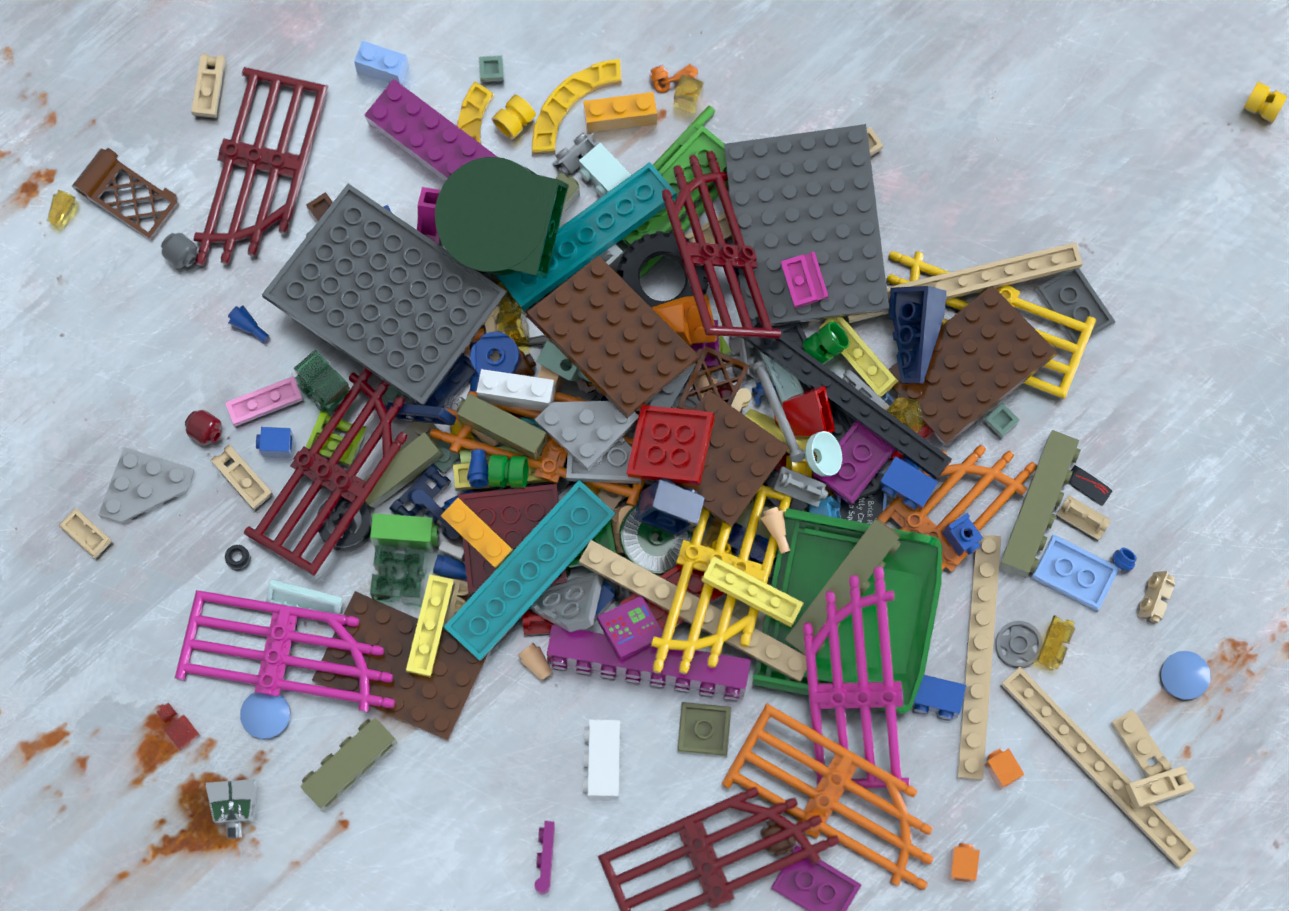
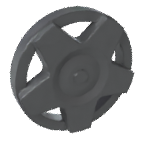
[996,621,1043,667]

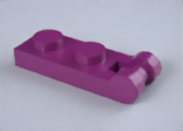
[534,821,555,895]

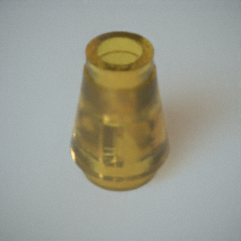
[47,189,76,227]

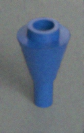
[228,305,269,343]

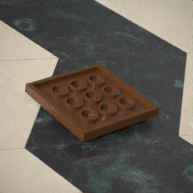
[674,390,789,528]

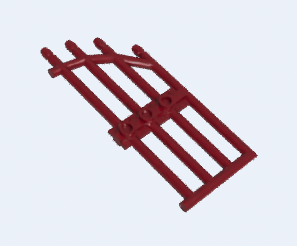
[193,67,328,266]
[662,151,781,339]
[244,368,407,576]
[598,787,840,911]

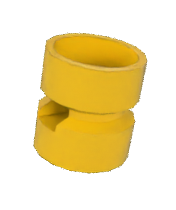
[1243,81,1288,123]
[491,94,536,140]

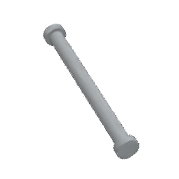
[752,361,805,463]

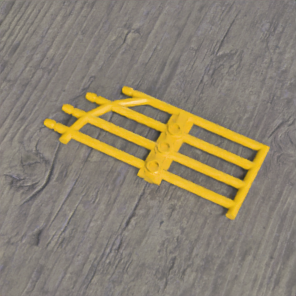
[886,251,1096,399]
[651,485,792,674]

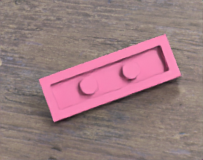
[225,376,303,426]

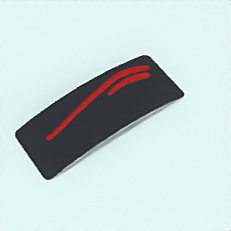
[1068,465,1113,505]

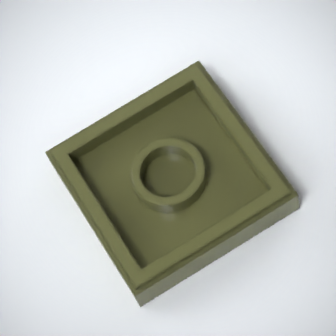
[677,702,731,757]

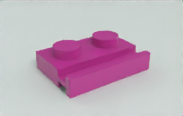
[781,251,828,308]

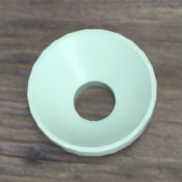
[804,431,842,476]

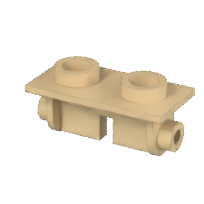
[1056,495,1111,541]
[1137,571,1176,623]

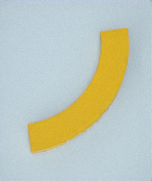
[532,59,621,155]
[457,81,494,144]

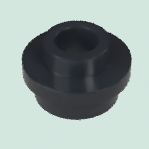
[225,545,250,569]

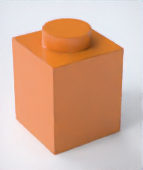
[984,748,1025,790]
[948,843,980,883]

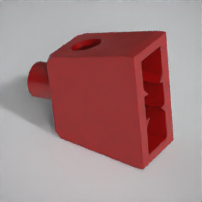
[774,385,835,436]

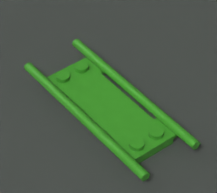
[621,105,729,280]

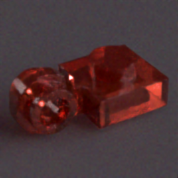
[156,702,200,751]

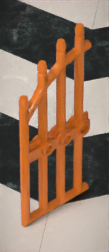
[430,391,645,507]
[877,445,1037,572]
[721,703,934,890]

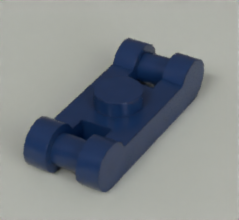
[389,464,451,517]
[407,489,460,539]

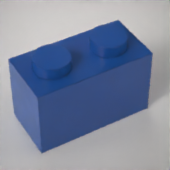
[879,457,938,511]
[912,675,966,720]

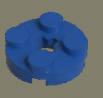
[470,332,520,375]

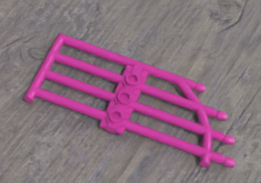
[803,566,910,788]
[175,590,395,713]

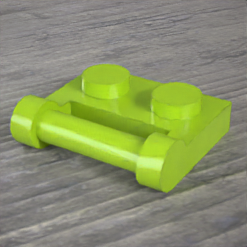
[306,411,368,467]

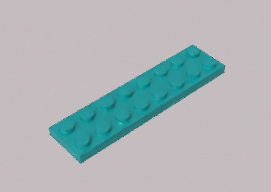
[496,162,677,311]
[444,480,616,661]

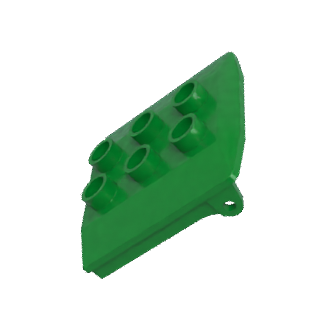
[752,508,942,714]

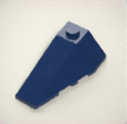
[888,286,947,384]

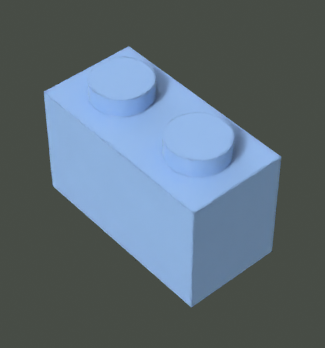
[354,40,409,84]

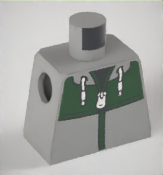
[206,779,257,839]

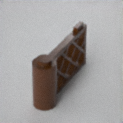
[72,148,178,240]
[676,346,750,410]

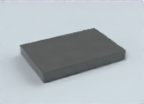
[1035,268,1116,344]

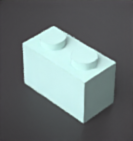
[579,143,631,197]

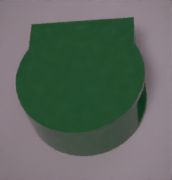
[435,157,569,279]

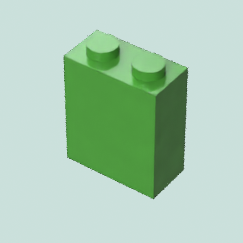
[370,513,440,553]

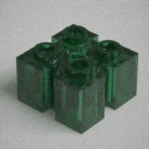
[294,349,350,416]
[370,545,427,604]

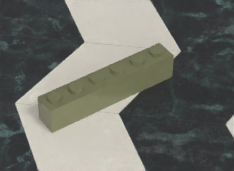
[999,430,1081,578]
[785,517,901,655]

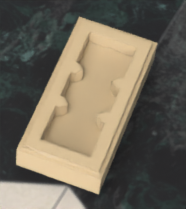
[58,508,112,559]

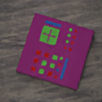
[597,596,663,661]

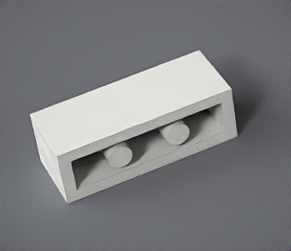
[476,369,556,412]
[583,720,620,799]

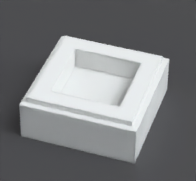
[439,541,465,563]

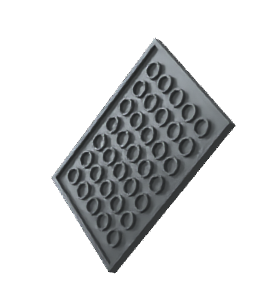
[724,124,890,326]
[262,183,507,406]

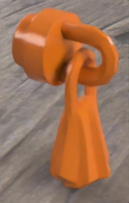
[649,64,698,93]

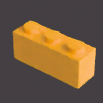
[583,92,657,133]
[441,498,514,569]

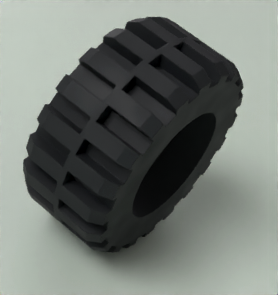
[617,231,709,307]

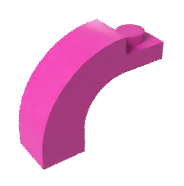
[417,187,441,246]

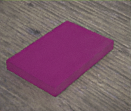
[812,422,896,506]
[770,845,862,911]

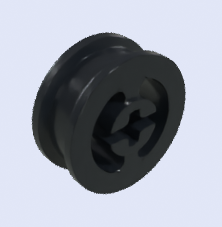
[317,497,372,552]

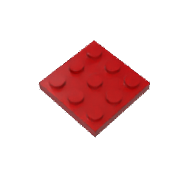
[626,405,715,485]

